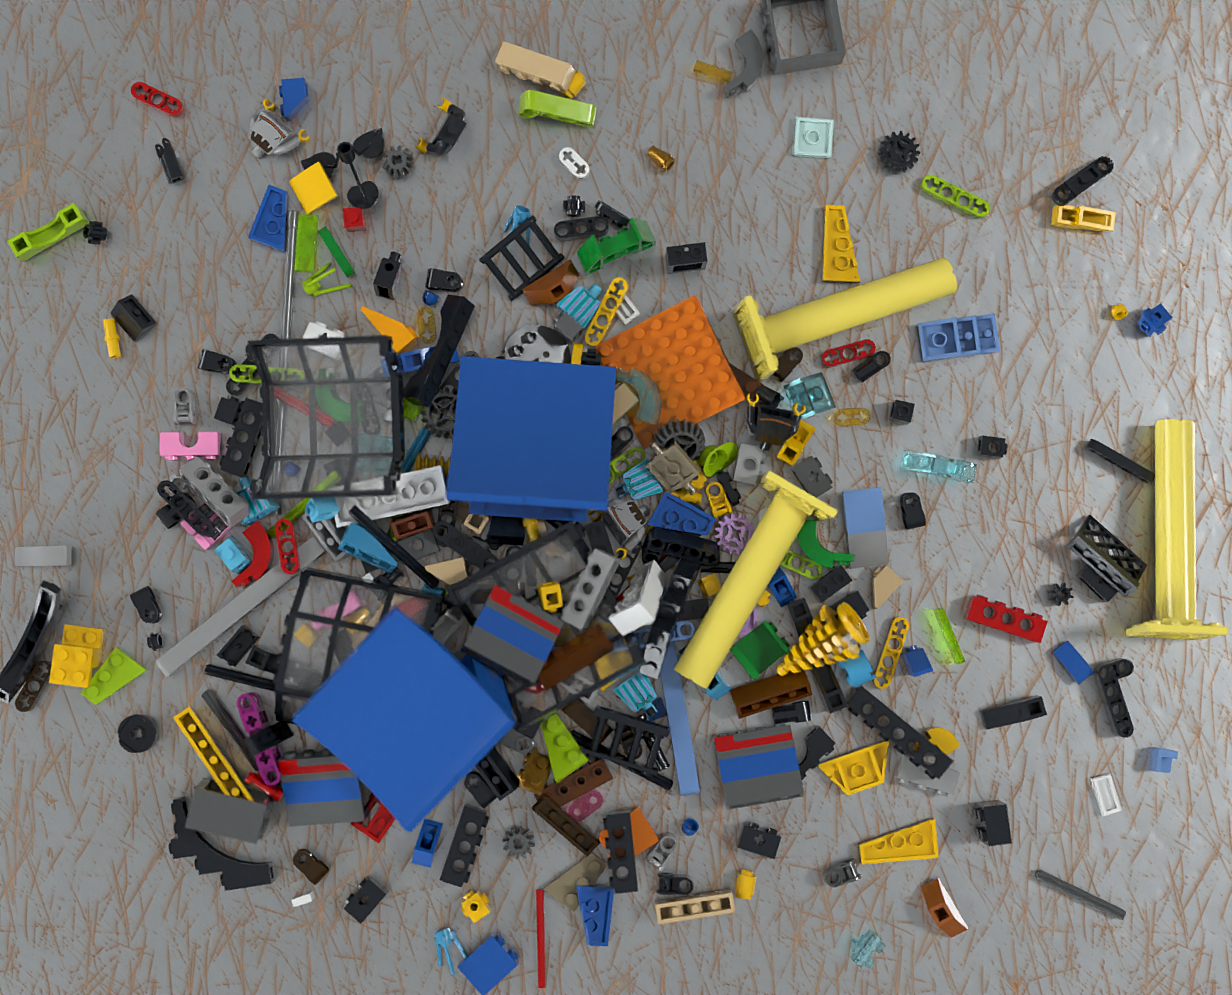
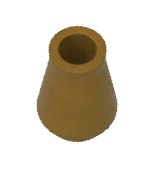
[647,145,675,172]

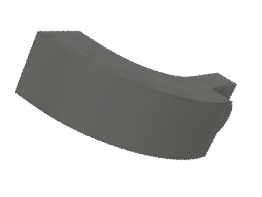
[722,29,763,97]

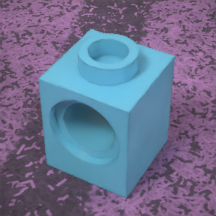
[305,497,339,522]

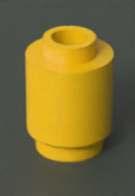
[559,71,586,99]
[735,869,757,900]

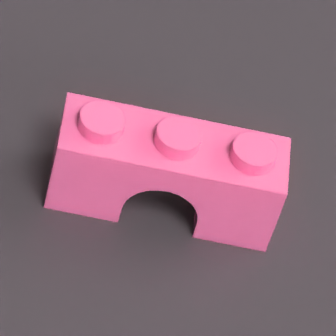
[160,432,222,460]

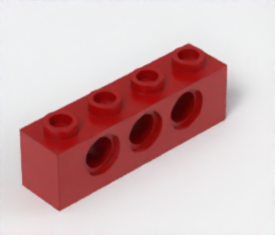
[963,594,1048,643]

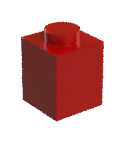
[343,207,366,232]

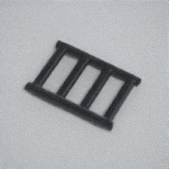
[479,215,565,301]

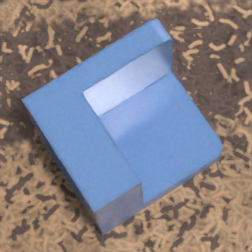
[1150,747,1178,773]

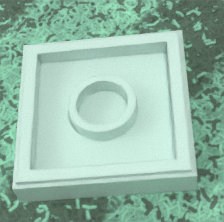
[793,117,834,158]

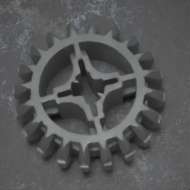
[420,387,457,439]
[654,418,705,460]

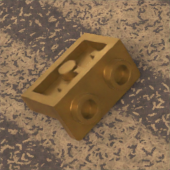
[517,747,552,795]

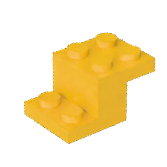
[49,624,105,688]

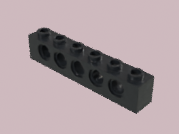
[847,686,954,780]

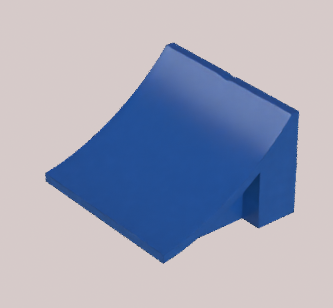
[446,356,616,522]
[292,606,516,833]

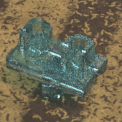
[850,929,885,968]

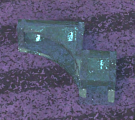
[900,450,977,483]

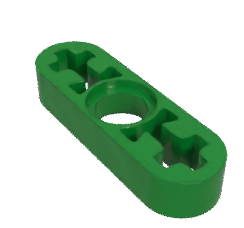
[318,226,355,278]

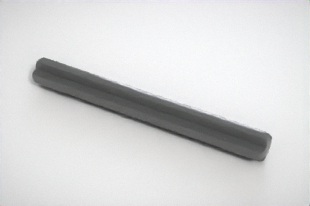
[201,689,259,771]
[1035,870,1126,920]

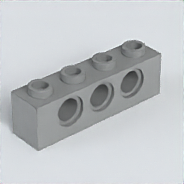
[179,456,249,528]
[561,548,621,630]

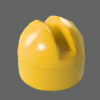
[1111,303,1128,320]

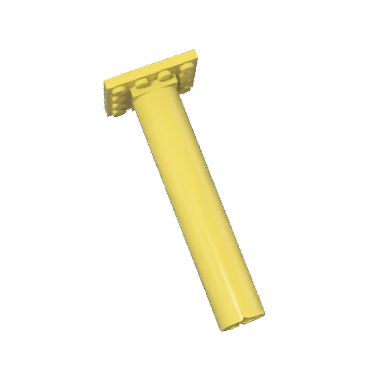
[732,257,957,382]
[1126,419,1228,640]
[673,470,838,689]

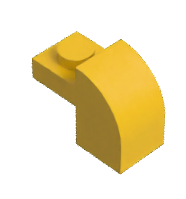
[777,419,816,466]
[913,726,961,755]

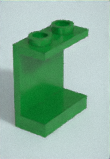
[730,621,790,680]

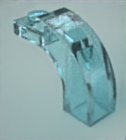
[616,367,662,424]

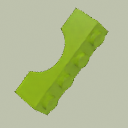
[7,203,89,261]

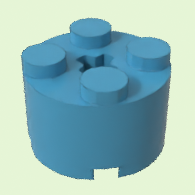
[837,643,877,688]

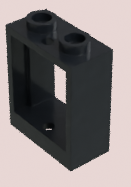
[665,242,708,274]

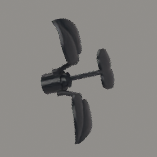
[301,128,385,209]

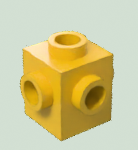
[461,889,491,923]

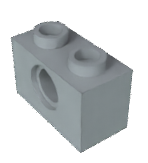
[732,443,766,486]

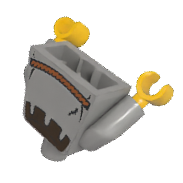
[249,99,310,158]
[589,499,650,560]

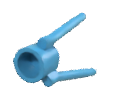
[503,205,532,248]
[434,927,468,975]

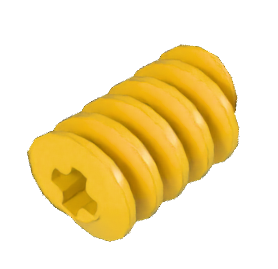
[414,453,451,480]

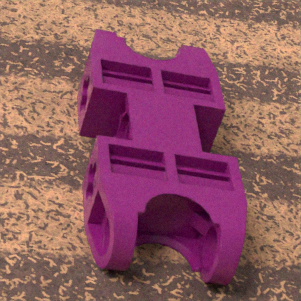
[237,692,281,786]

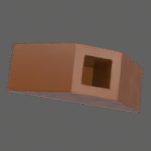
[522,259,579,305]
[921,877,968,938]

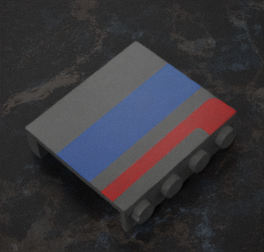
[460,585,564,688]
[714,723,804,810]
[278,748,369,827]

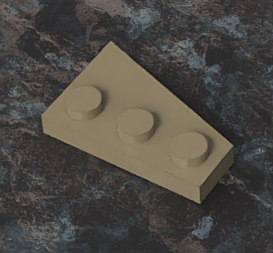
[543,852,608,912]

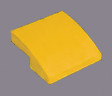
[289,162,338,215]

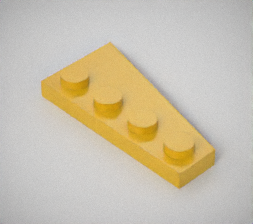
[822,205,861,283]
[859,818,939,864]

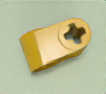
[705,482,733,518]

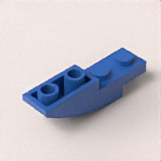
[381,346,459,376]

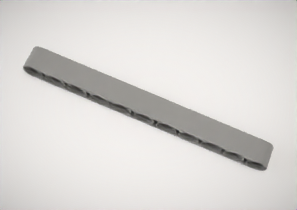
[155,535,327,677]

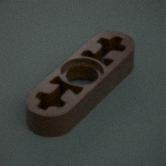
[15,660,52,712]

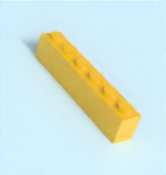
[173,706,256,802]

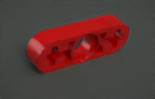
[131,82,184,117]
[821,339,876,368]
[275,519,300,575]

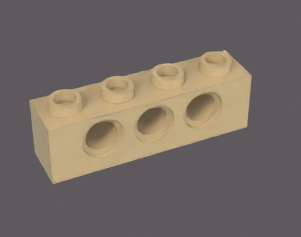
[655,889,735,924]

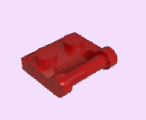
[244,772,284,803]
[351,792,395,844]

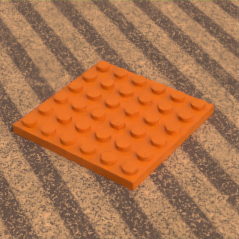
[594,295,746,449]

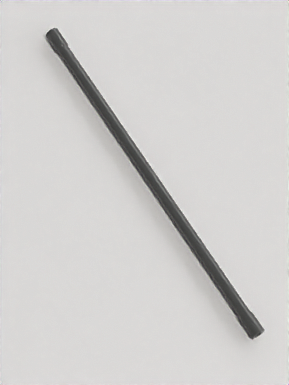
[270,210,299,515]

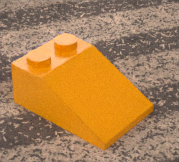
[360,306,418,355]

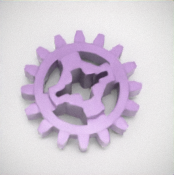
[714,513,755,555]

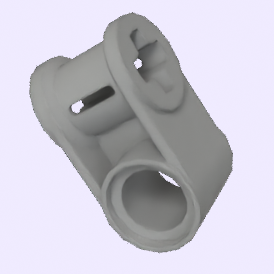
[173,388,196,425]
[644,832,677,871]

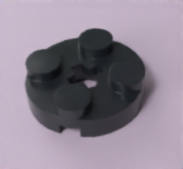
[117,714,158,753]

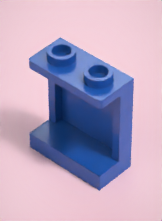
[457,932,519,995]

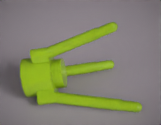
[301,262,352,297]

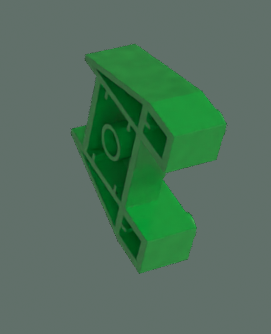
[577,217,656,276]

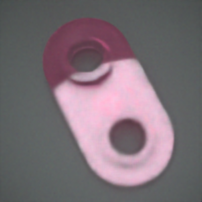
[568,790,603,822]

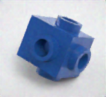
[1137,303,1173,337]

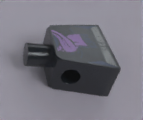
[373,251,403,301]

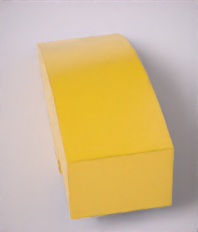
[1051,205,1116,232]

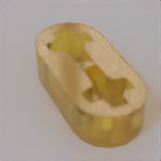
[417,307,437,344]
[833,408,871,427]

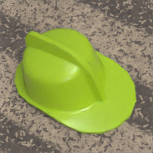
[696,442,738,477]

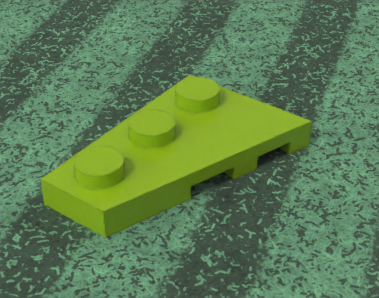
[80,647,148,705]
[541,713,589,783]

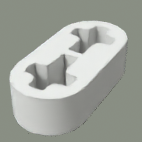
[559,147,590,180]

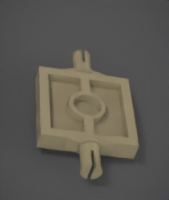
[646,441,701,495]

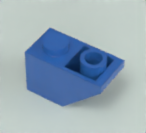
[279,78,309,122]

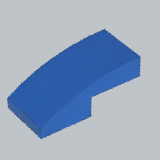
[1053,641,1094,685]

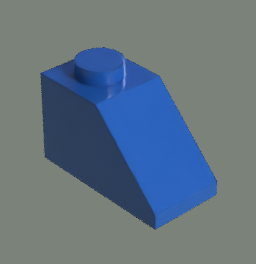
[767,567,797,608]
[902,645,933,677]
[412,819,443,868]

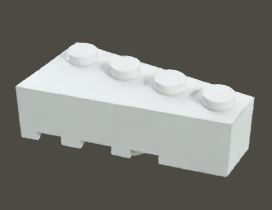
[609,560,667,636]

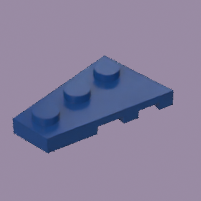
[248,185,288,252]
[647,491,717,536]
[576,885,614,946]

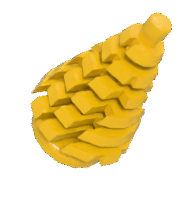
[776,602,870,676]

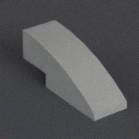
[15,546,71,566]

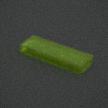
[295,214,319,273]
[933,608,965,664]

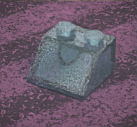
[783,372,836,420]

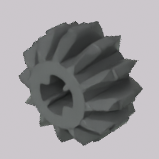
[382,145,414,178]
[502,826,535,860]

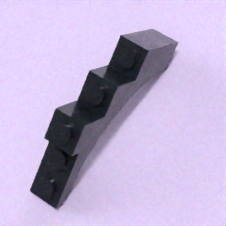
[639,559,701,679]
[0,580,63,704]
[169,797,275,891]

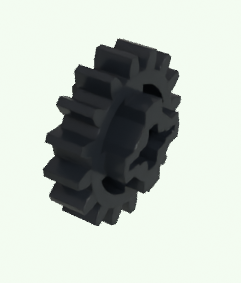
[878,131,920,174]

